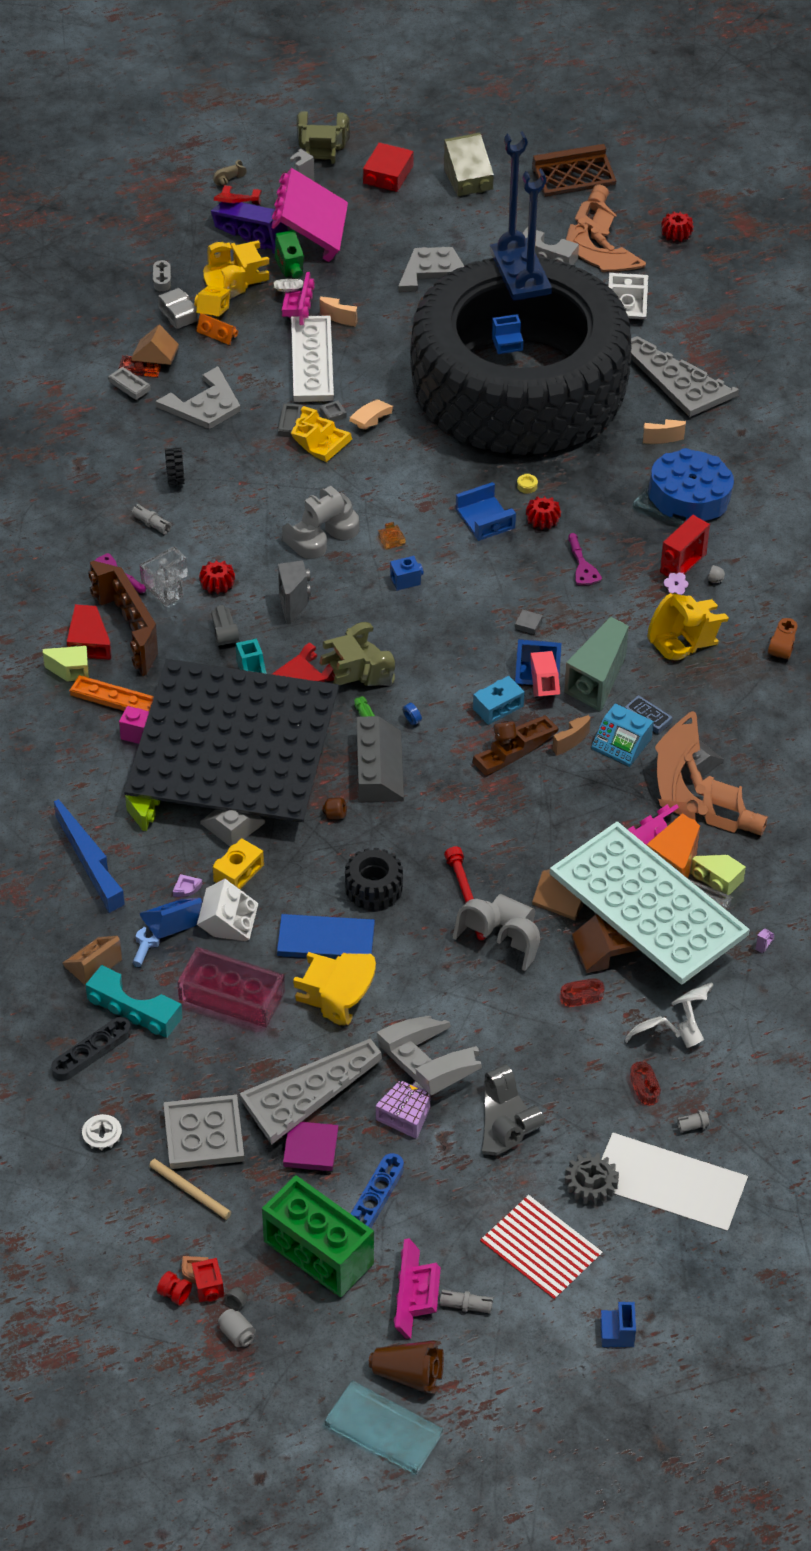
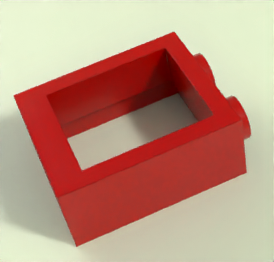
[660,515,710,577]

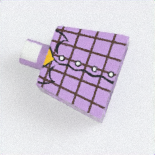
[376,1081,430,1139]

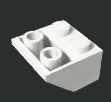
[197,879,258,941]

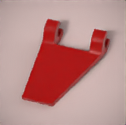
[214,185,262,205]
[272,643,335,682]

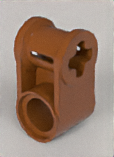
[768,618,797,660]

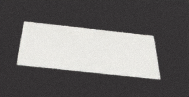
[602,1133,748,1230]

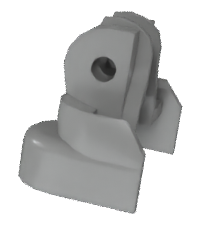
[282,486,360,559]
[453,894,540,971]

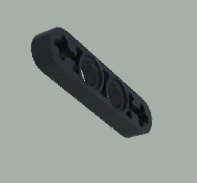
[51,1017,131,1081]

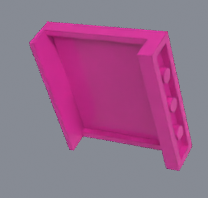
[272,168,348,262]

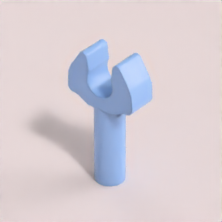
[132,927,160,967]

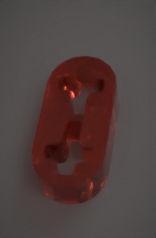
[560,979,605,1007]
[630,1061,661,1106]

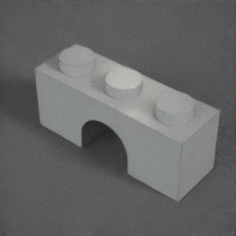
[523,227,579,265]

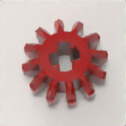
[661,211,693,242]
[526,496,561,530]
[199,559,235,595]

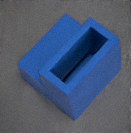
[492,314,523,354]
[600,1302,636,1347]

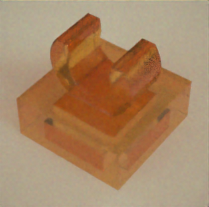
[378,522,405,550]

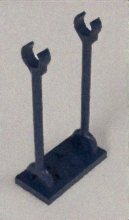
[490,131,552,301]

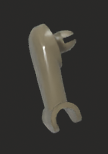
[213,160,247,186]

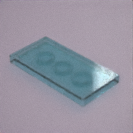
[325,1380,443,1474]

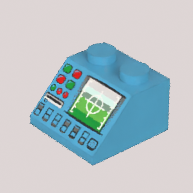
[591,704,654,767]

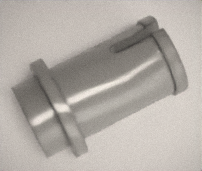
[677,1110,710,1133]

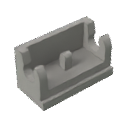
[290,149,314,181]

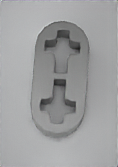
[153,260,171,292]

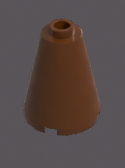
[369,1340,444,1394]

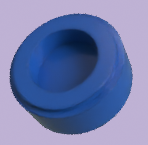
[402,702,422,725]

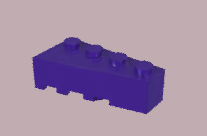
[211,202,288,254]

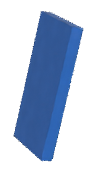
[277,914,375,960]

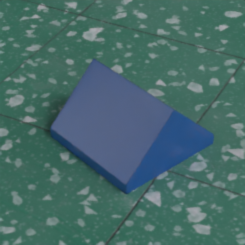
[140,898,202,939]

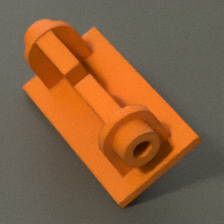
[197,313,238,345]

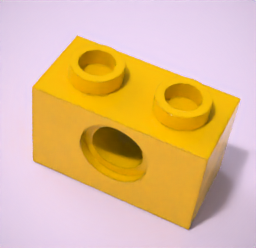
[194,286,231,316]
[213,838,264,889]

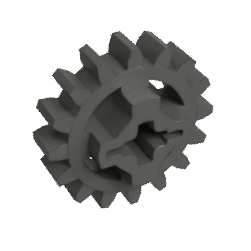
[564,1152,619,1205]

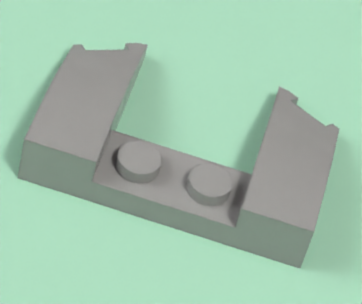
[377,1016,482,1095]

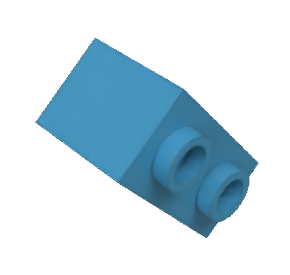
[473,676,524,725]

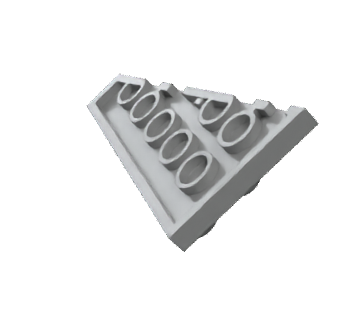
[631,336,739,417]
[239,1039,382,1144]

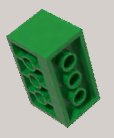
[262,1175,374,1298]

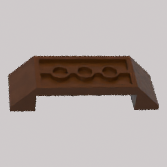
[88,561,158,676]
[572,914,639,973]

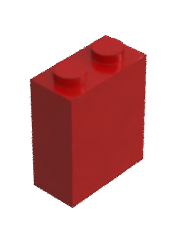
[363,143,414,192]

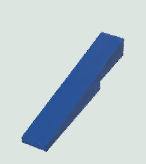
[54,799,125,913]

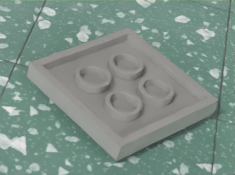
[163,1095,244,1169]

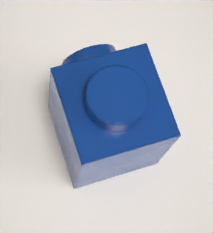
[390,556,424,591]

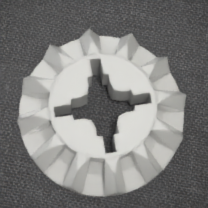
[273,279,304,292]
[82,1114,122,1151]

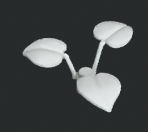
[625,983,714,1048]

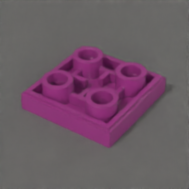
[283,1122,339,1171]

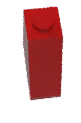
[67,604,112,660]

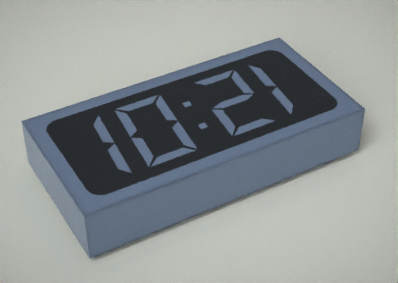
[624,695,673,734]

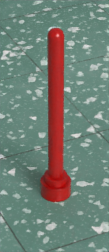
[444,846,486,941]

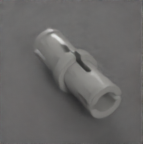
[132,504,172,535]
[440,1289,493,1314]

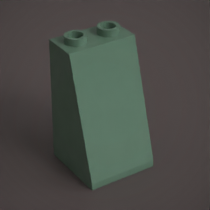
[564,617,629,711]

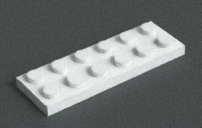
[291,316,334,402]

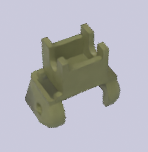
[296,111,350,163]
[320,622,395,686]

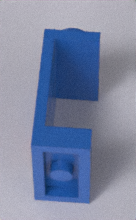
[456,482,516,541]

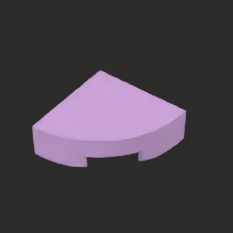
[173,874,203,897]
[755,929,774,953]

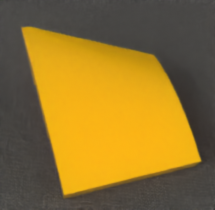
[291,406,352,462]

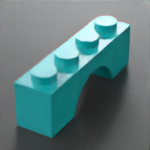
[236,639,267,674]
[85,965,183,1038]

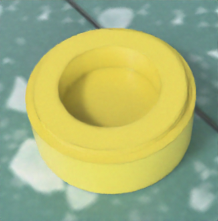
[517,474,538,494]

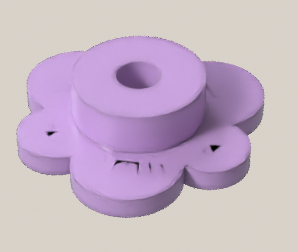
[664,573,688,595]

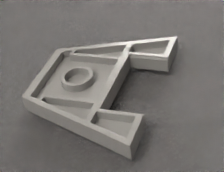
[398,247,464,292]
[155,366,241,429]

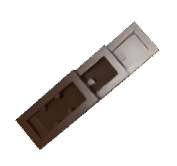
[472,715,559,776]

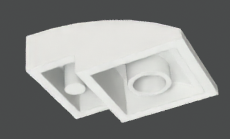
[608,273,648,319]

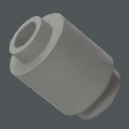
[218,1309,255,1347]

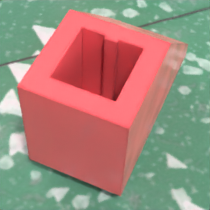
[530,651,560,697]

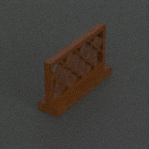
[532,144,616,197]

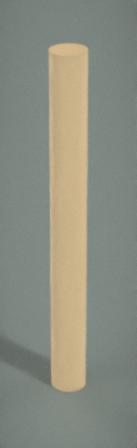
[149,1159,231,1220]

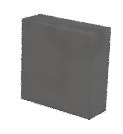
[320,400,347,422]
[515,609,543,635]

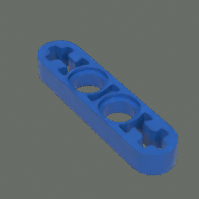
[351,1153,404,1228]

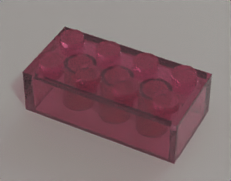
[177,947,285,1028]

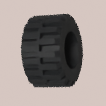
[345,848,403,910]

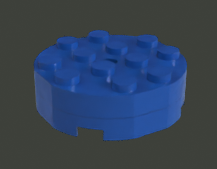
[648,448,734,521]

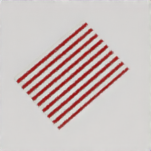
[480,1195,603,1299]

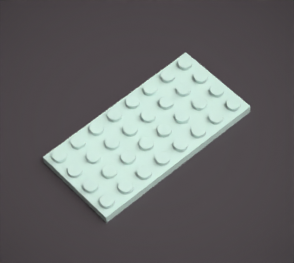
[550,822,750,985]

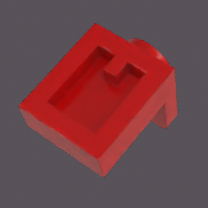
[191,1258,224,1302]

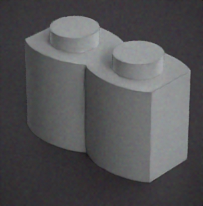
[158,288,199,329]

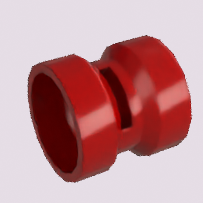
[156,1271,192,1306]

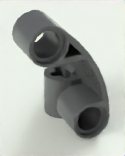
[482,1064,545,1155]

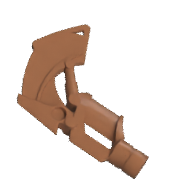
[566,185,646,272]
[655,711,768,836]

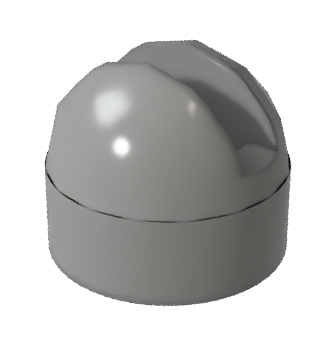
[708,565,725,583]

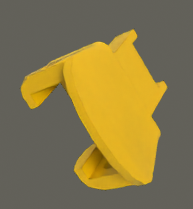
[203,240,269,299]
[647,593,729,660]
[293,952,376,1025]

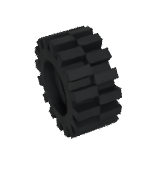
[165,447,185,486]

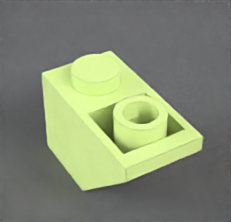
[43,646,89,681]
[690,855,746,897]

